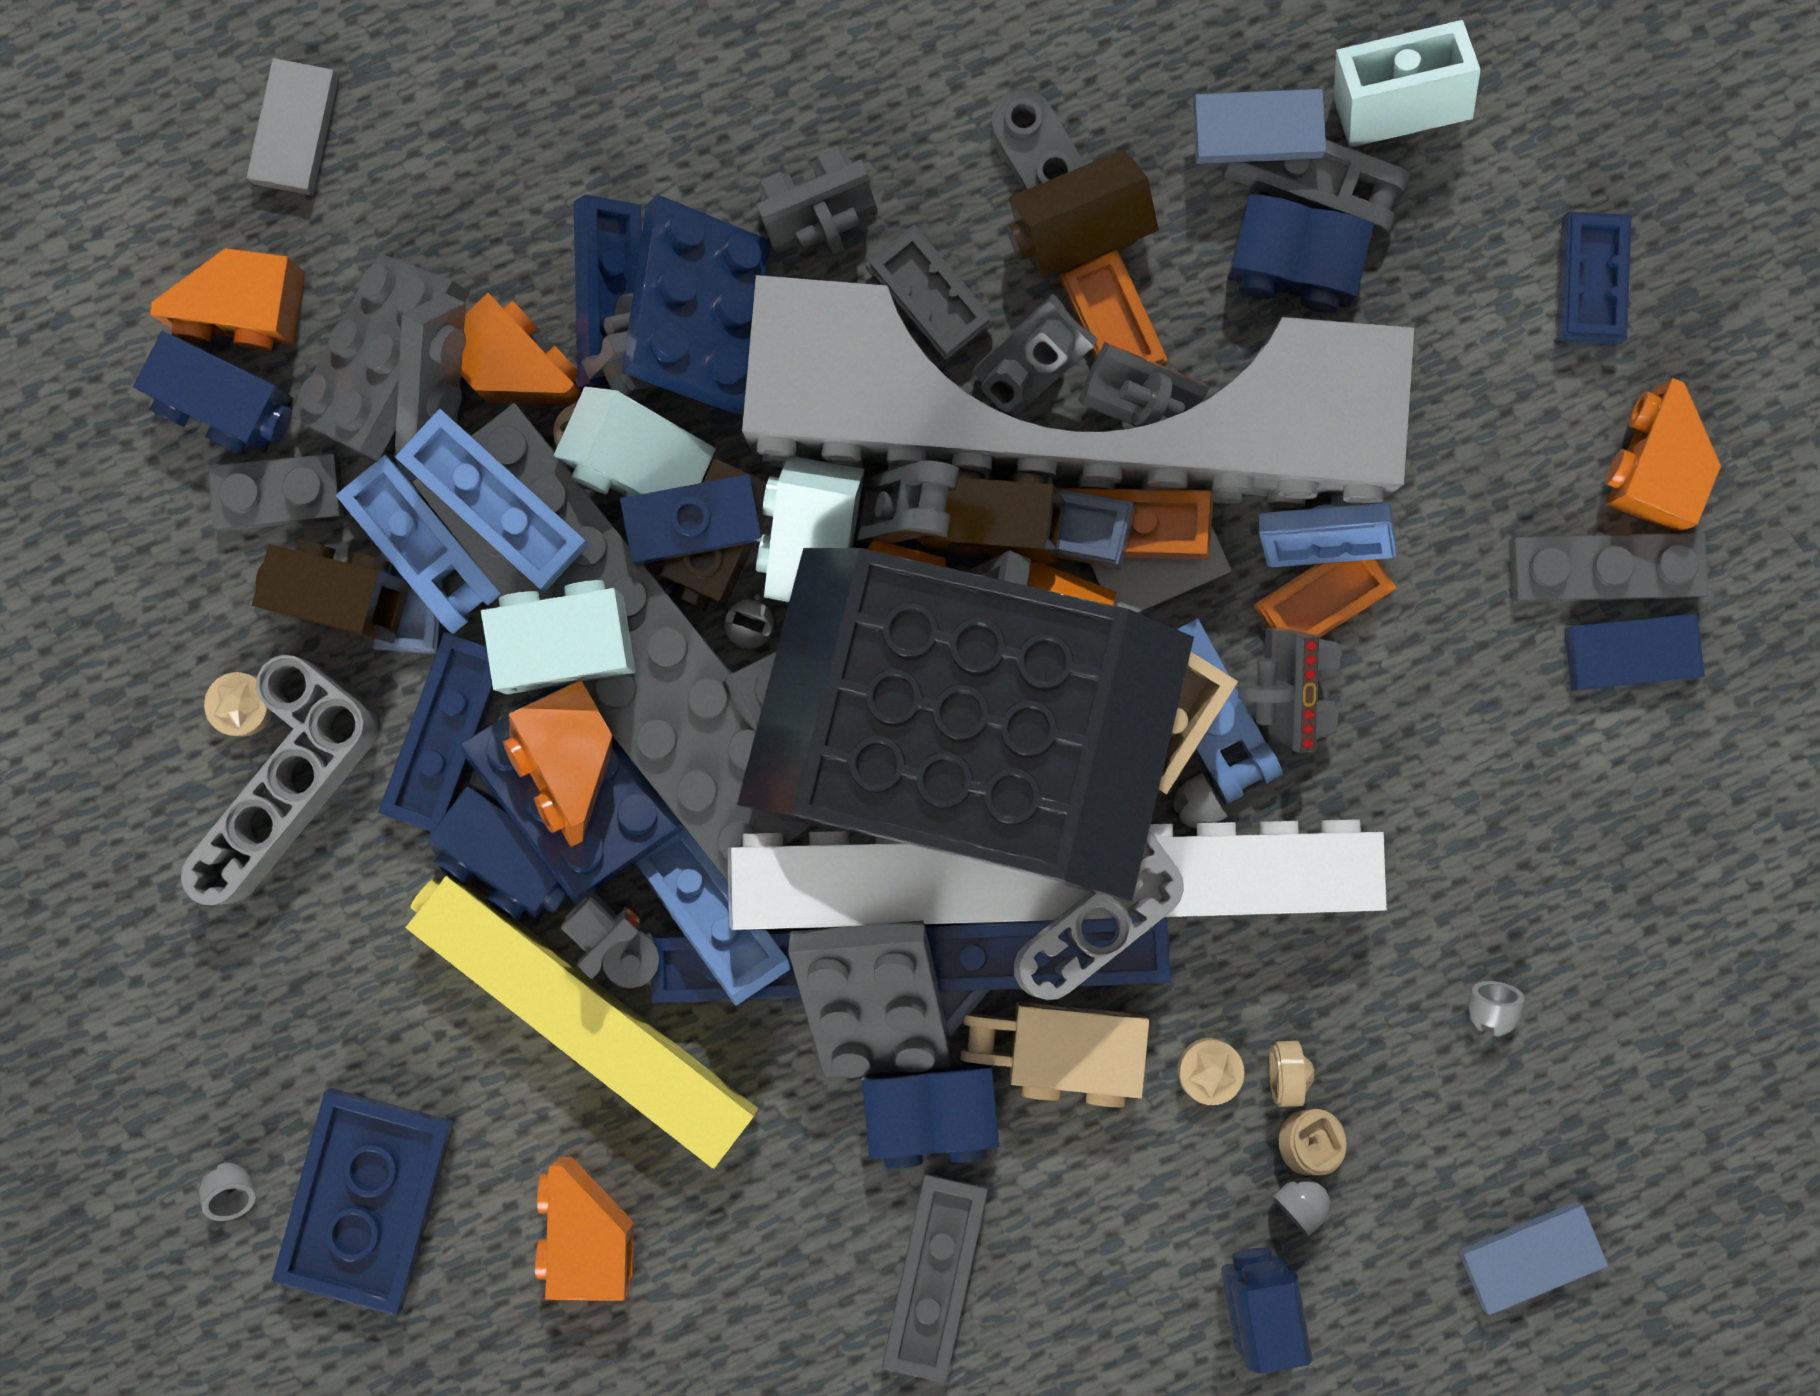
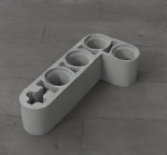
[181,655,379,905]

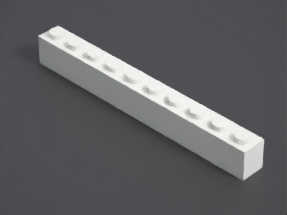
[728,820,1387,930]

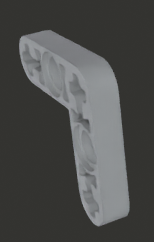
[1014,830,1184,1000]

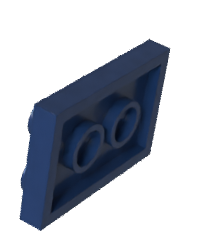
[622,194,770,415]
[461,684,683,904]
[271,1088,455,1316]

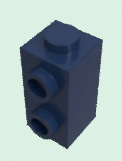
[133,331,293,455]
[428,786,569,923]

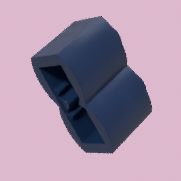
[1227,194,1374,313]
[862,1062,999,1168]
[1221,1248,1313,1373]

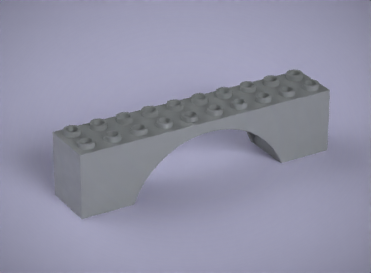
[742,275,1414,509]

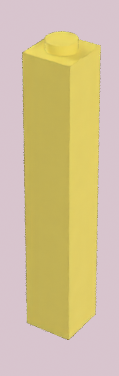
[405,875,758,1169]

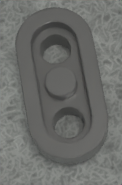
[991,90,1084,191]

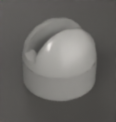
[724,599,775,650]
[1173,772,1228,829]
[1469,981,1525,1036]
[199,1162,256,1221]
[1272,1178,1330,1237]

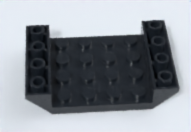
[737,548,1194,902]

